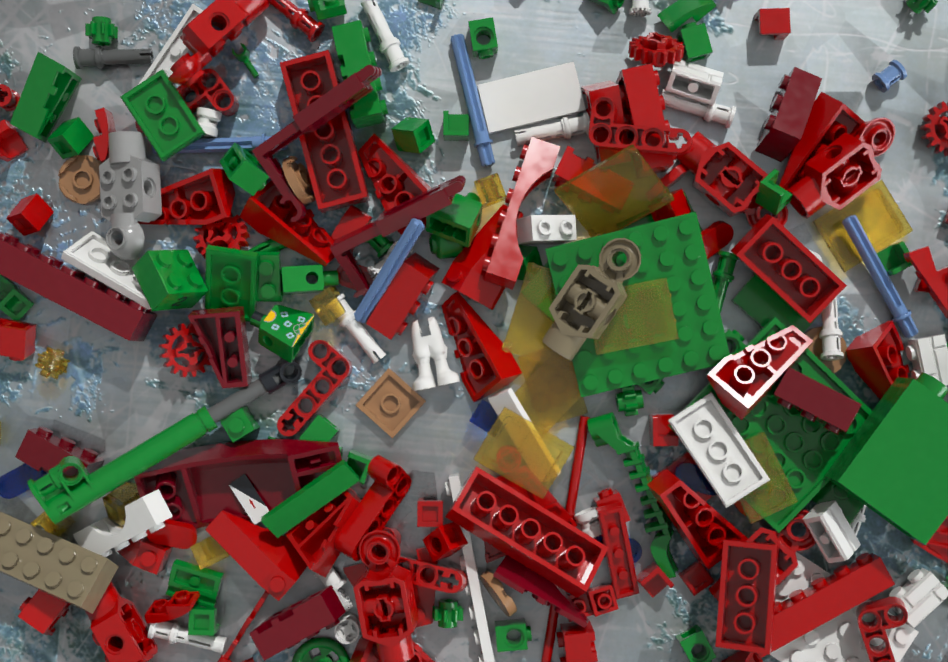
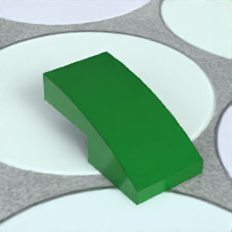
[657,0,717,33]
[0,274,34,321]

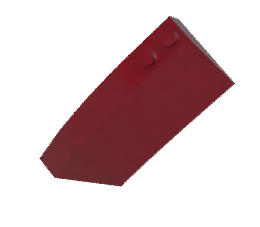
[134,439,342,529]

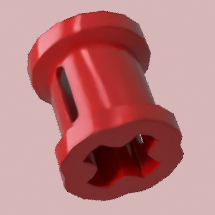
[0,84,20,112]

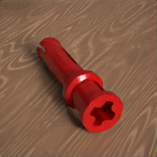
[268,0,325,42]

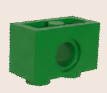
[219,142,269,196]

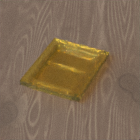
[813,180,913,272]
[593,278,679,355]
[473,406,574,499]

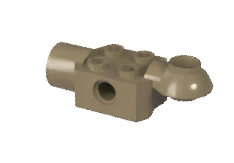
[542,238,641,360]

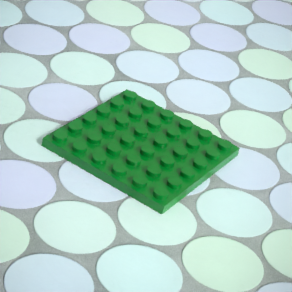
[545,212,730,397]
[668,317,872,533]

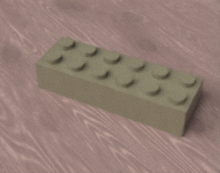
[0,512,119,614]

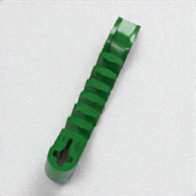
[587,412,679,579]

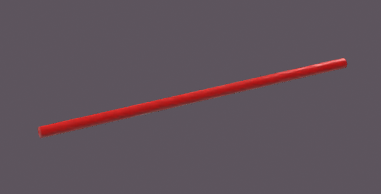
[541,416,590,662]

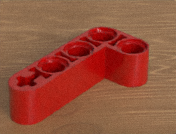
[135,69,239,137]
[589,96,693,156]
[277,340,352,436]
[334,455,411,561]
[368,527,468,593]
[856,597,908,662]

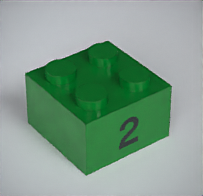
[132,249,208,311]

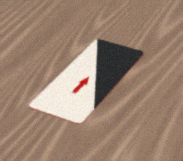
[229,474,269,524]

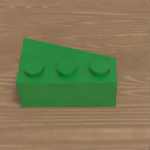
[10,52,82,143]

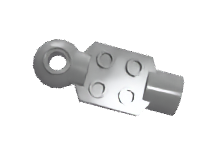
[99,131,162,261]

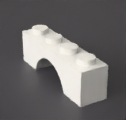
[73,489,173,557]

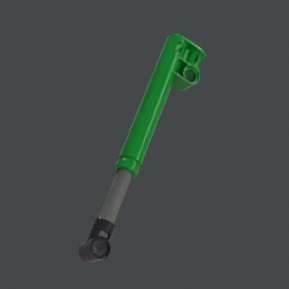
[27,358,302,524]

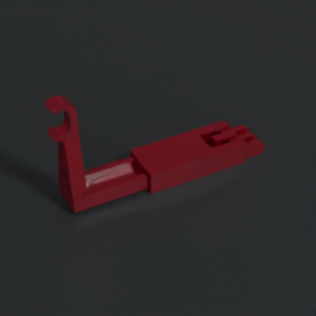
[252,65,382,222]
[330,175,466,314]

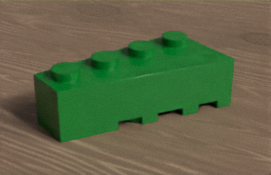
[331,20,388,129]

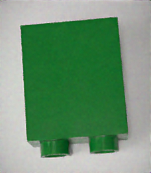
[825,372,948,545]

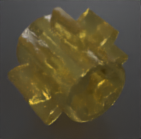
[35,347,70,379]

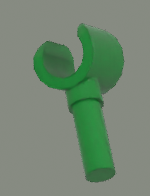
[232,43,259,79]

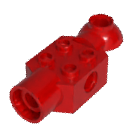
[168,0,270,88]
[787,117,896,219]
[676,131,788,228]
[708,509,816,602]
[353,530,419,662]
[85,580,158,662]

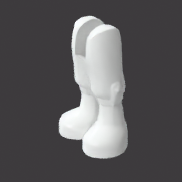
[411,317,460,391]

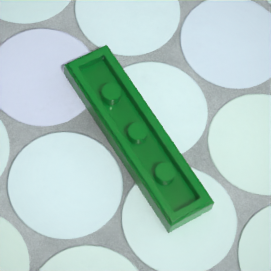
[261,459,360,538]

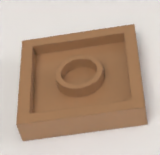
[356,368,426,438]

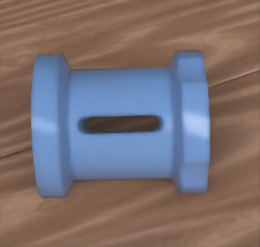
[872,59,907,93]

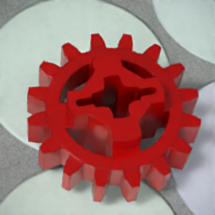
[628,32,684,67]
[920,101,948,156]
[193,213,250,260]
[159,323,211,377]

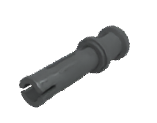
[73,46,154,69]

